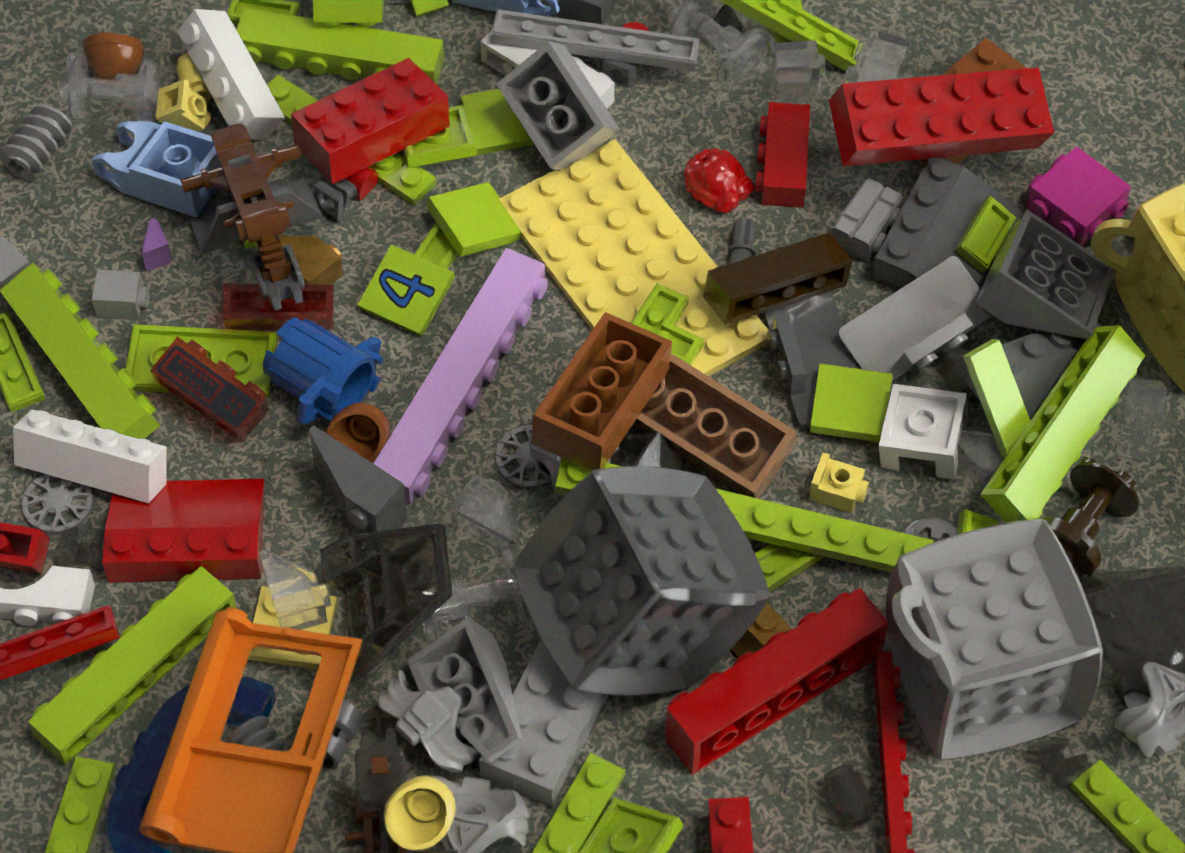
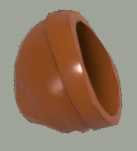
[82,32,145,85]
[326,402,390,463]

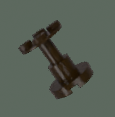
[1039,457,1139,580]

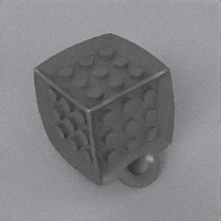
[514,466,770,695]

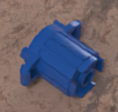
[263,317,384,424]

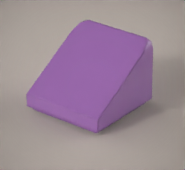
[142,218,172,272]

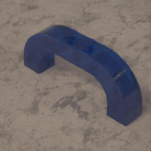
[107,676,276,853]

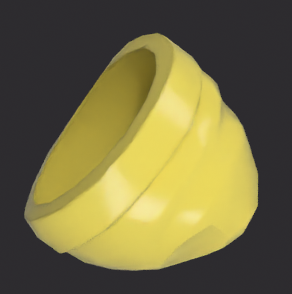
[384,776,456,850]

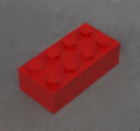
[291,58,450,184]

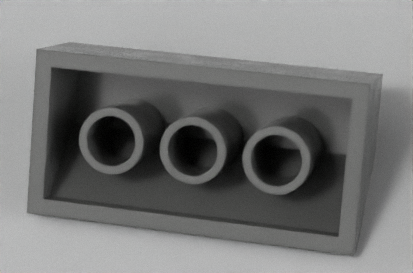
[965,322,1101,420]

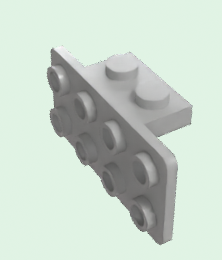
[838,256,991,381]

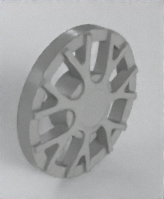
[496,425,552,488]
[22,474,93,534]

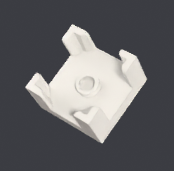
[879,384,968,480]

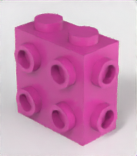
[1026,146,1131,246]

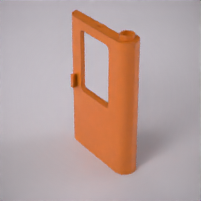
[139,607,362,853]

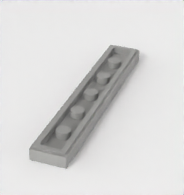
[491,9,700,72]

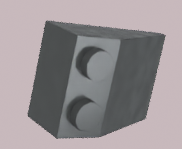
[309,425,407,551]

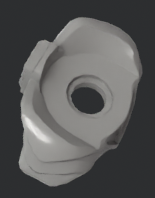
[1114,662,1185,758]
[378,670,482,773]
[434,776,530,853]

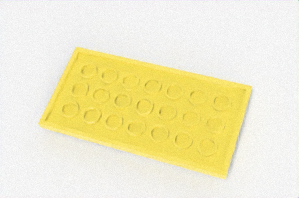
[499,139,769,376]

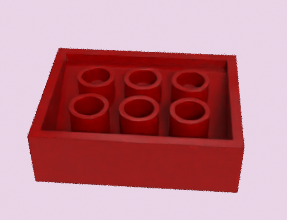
[102,478,265,583]

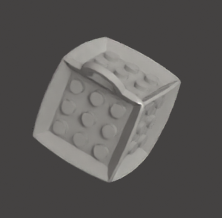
[886,518,1102,759]

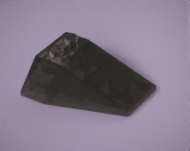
[320,523,453,683]
[1079,566,1185,710]

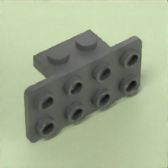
[764,293,857,429]

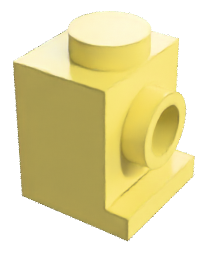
[156,79,211,132]
[809,453,869,513]

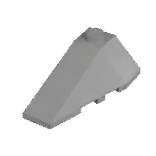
[407,617,523,762]

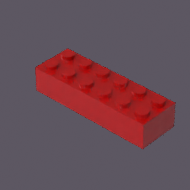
[828,67,1054,166]
[665,588,889,775]

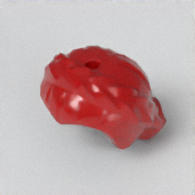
[684,148,756,214]

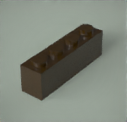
[703,232,853,325]

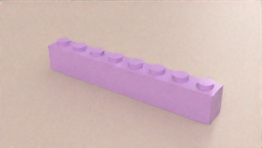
[373,248,548,505]

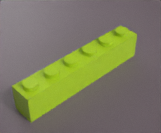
[236,7,444,85]
[0,263,161,439]
[980,325,1145,523]
[28,566,237,766]

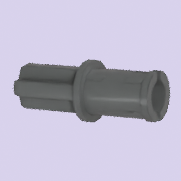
[728,217,756,264]

